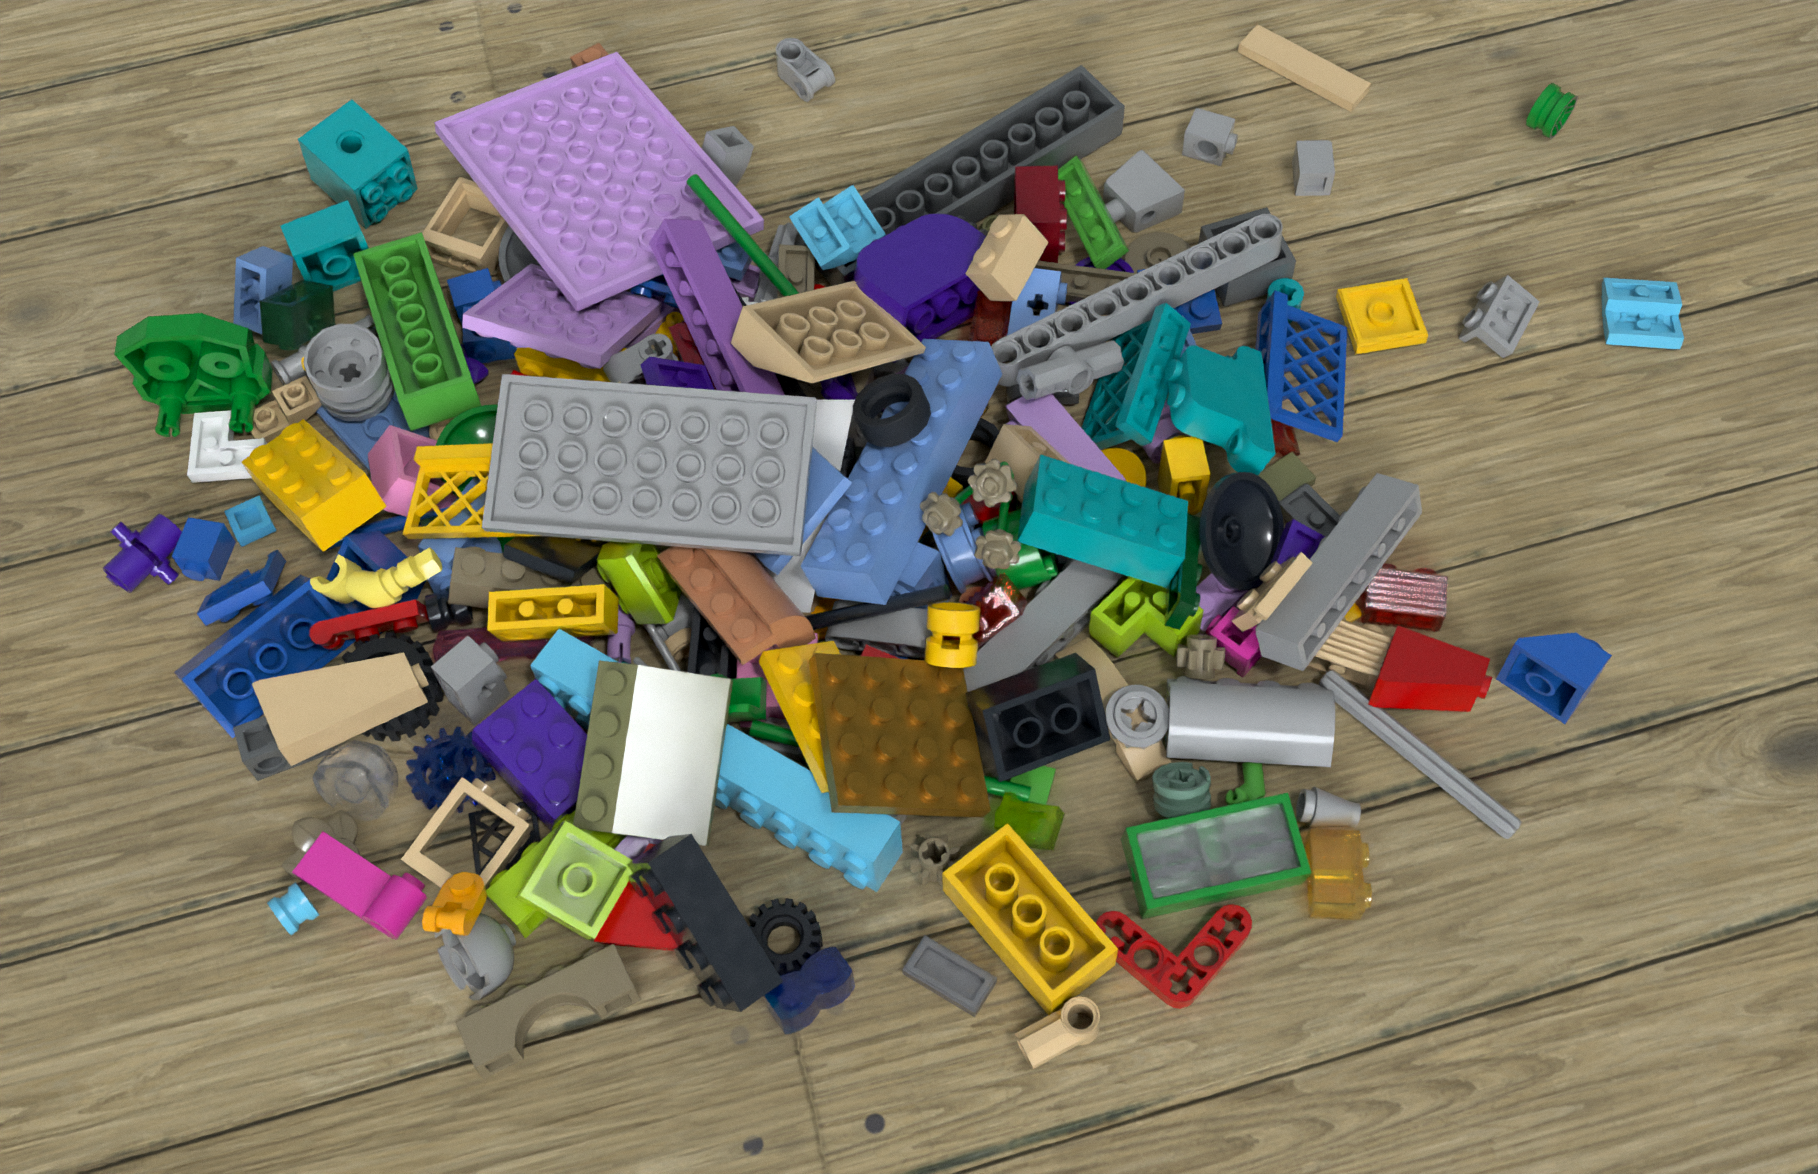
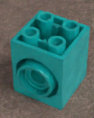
[298,99,418,229]

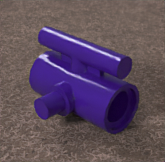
[103,514,182,593]

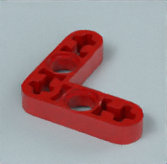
[1096,904,1252,1009]

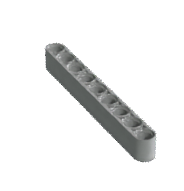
[991,214,1283,386]

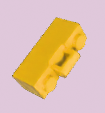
[487,584,619,641]

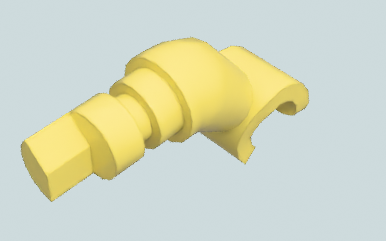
[310,547,442,609]

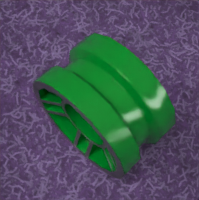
[1526,83,1578,139]

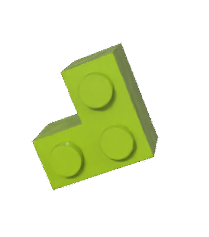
[1089,576,1204,658]

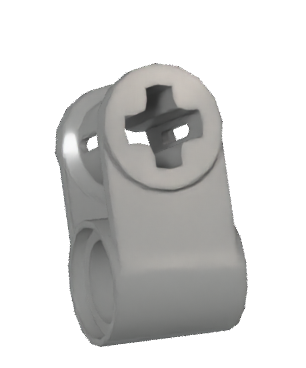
[776,38,835,102]
[603,334,678,385]

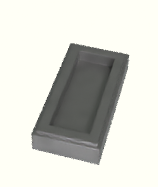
[902,935,997,1017]

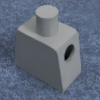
[1103,150,1185,233]

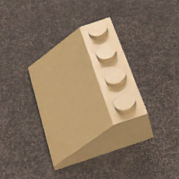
[731,281,926,383]

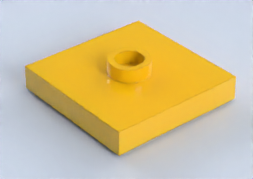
[1336,278,1428,354]

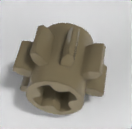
[1176,634,1225,679]
[909,833,960,887]

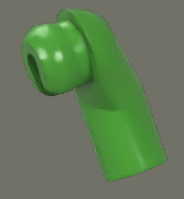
[1225,762,1266,814]

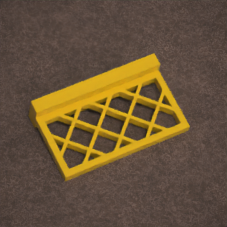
[403,443,540,539]

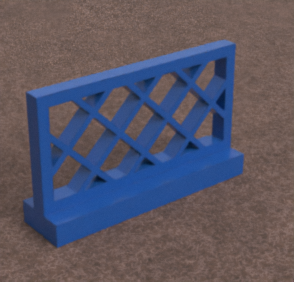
[1255,290,1347,442]

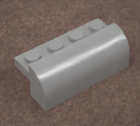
[1165,676,1335,767]

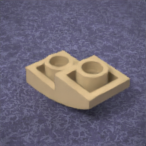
[250,375,322,443]

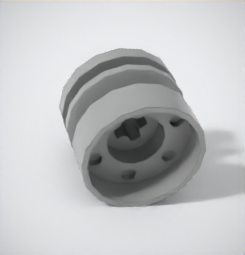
[303,324,395,421]

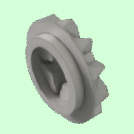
[1106,685,1169,749]

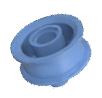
[932,502,997,594]

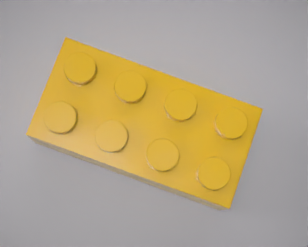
[241,419,387,552]
[942,823,1118,1015]

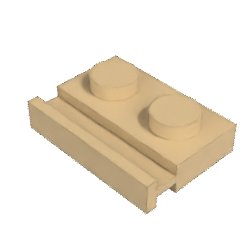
[1232,552,1313,632]

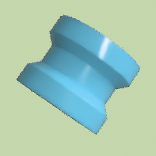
[267,882,320,935]

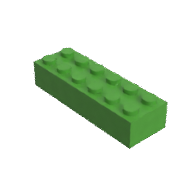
[353,232,482,431]

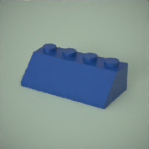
[174,574,356,738]

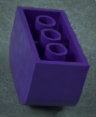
[853,214,993,363]

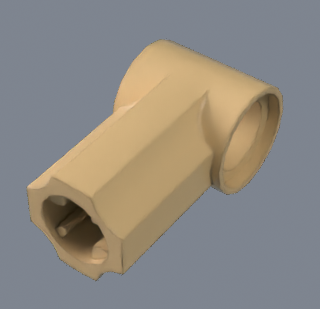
[1014,996,1100,1070]

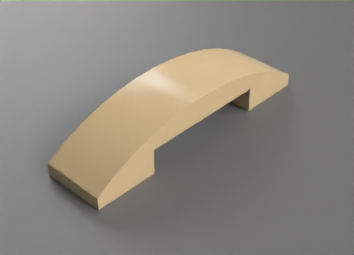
[1054,637,1172,784]

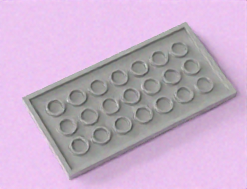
[482,374,817,556]

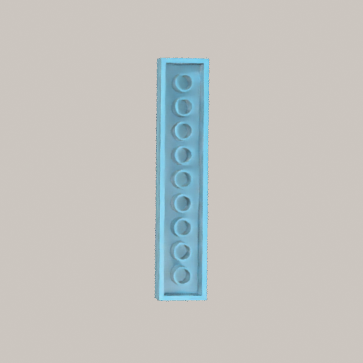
[530,629,903,892]

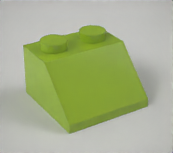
[597,541,682,624]

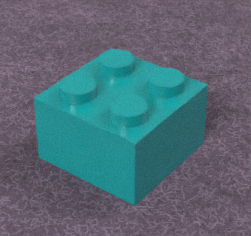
[280,200,369,299]

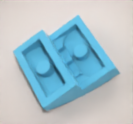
[789,185,886,270]
[1602,278,1684,349]

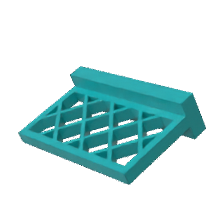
[1082,303,1191,450]

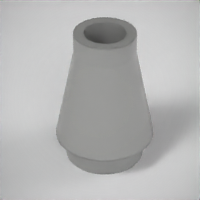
[1296,787,1361,828]

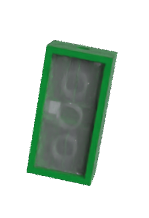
[1121,793,1312,919]

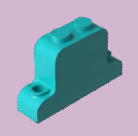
[1165,345,1276,475]

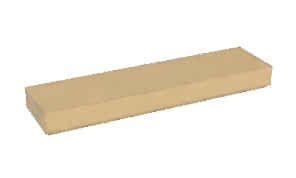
[1238,24,1371,112]

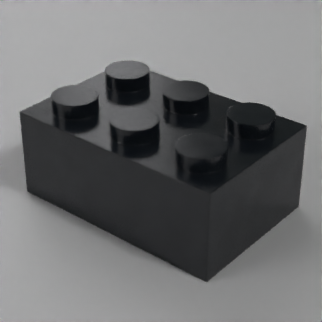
[965,652,1110,782]

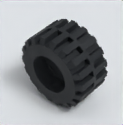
[337,632,444,742]

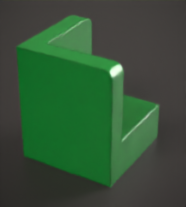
[711,674,767,722]

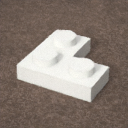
[187,410,267,483]

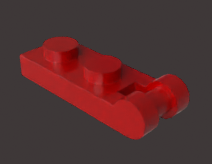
[309,599,429,650]

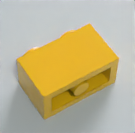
[1157,435,1211,515]

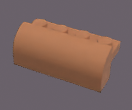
[657,546,816,665]

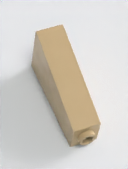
[252,652,429,766]

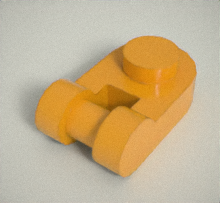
[422,872,487,936]

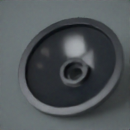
[1199,472,1284,590]

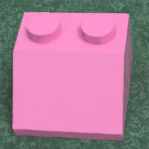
[368,425,457,517]

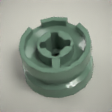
[1152,762,1211,818]

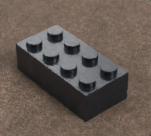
[627,834,783,1012]

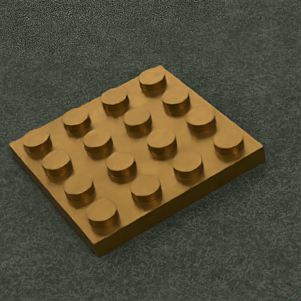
[809,653,991,817]

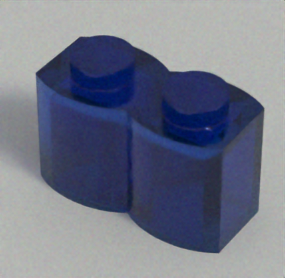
[764,947,855,1034]

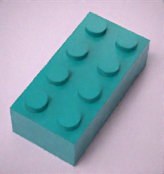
[1017,454,1188,588]

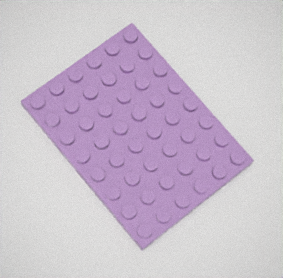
[434,52,764,311]

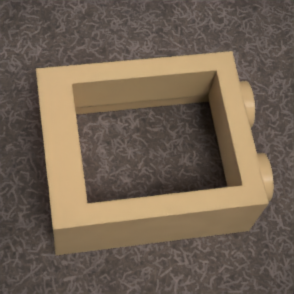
[422,177,509,275]
[401,778,533,890]

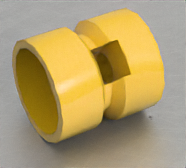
[924,602,980,668]

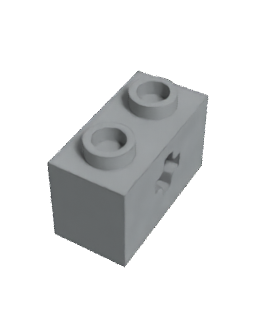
[431,636,510,726]

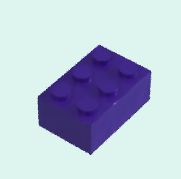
[472,679,587,831]

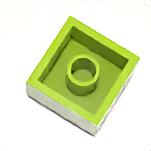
[515,820,633,940]

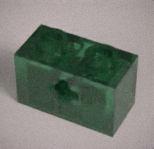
[259,280,336,350]

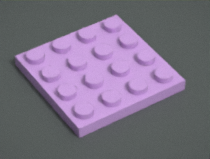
[462,264,662,369]

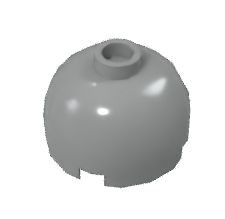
[435,913,516,1000]

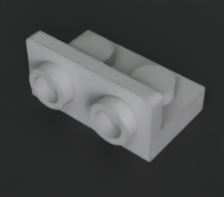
[1459,275,1540,358]

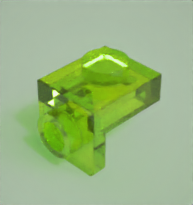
[994,792,1065,850]

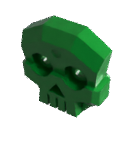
[114,313,273,437]

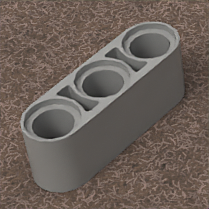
[825,600,932,659]

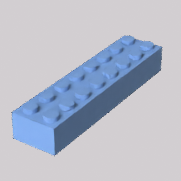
[801,339,1002,605]

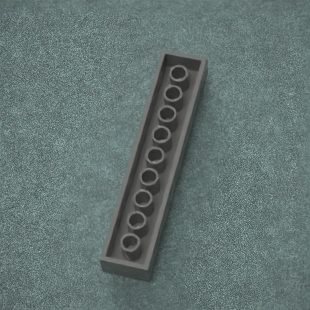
[804,65,1125,286]

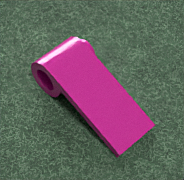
[292,831,427,940]

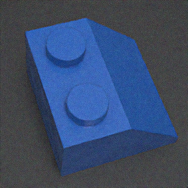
[324,531,426,642]
[1496,632,1612,724]

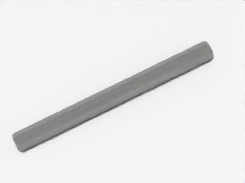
[1319,670,1522,839]

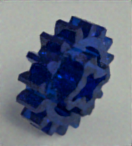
[406,727,496,813]

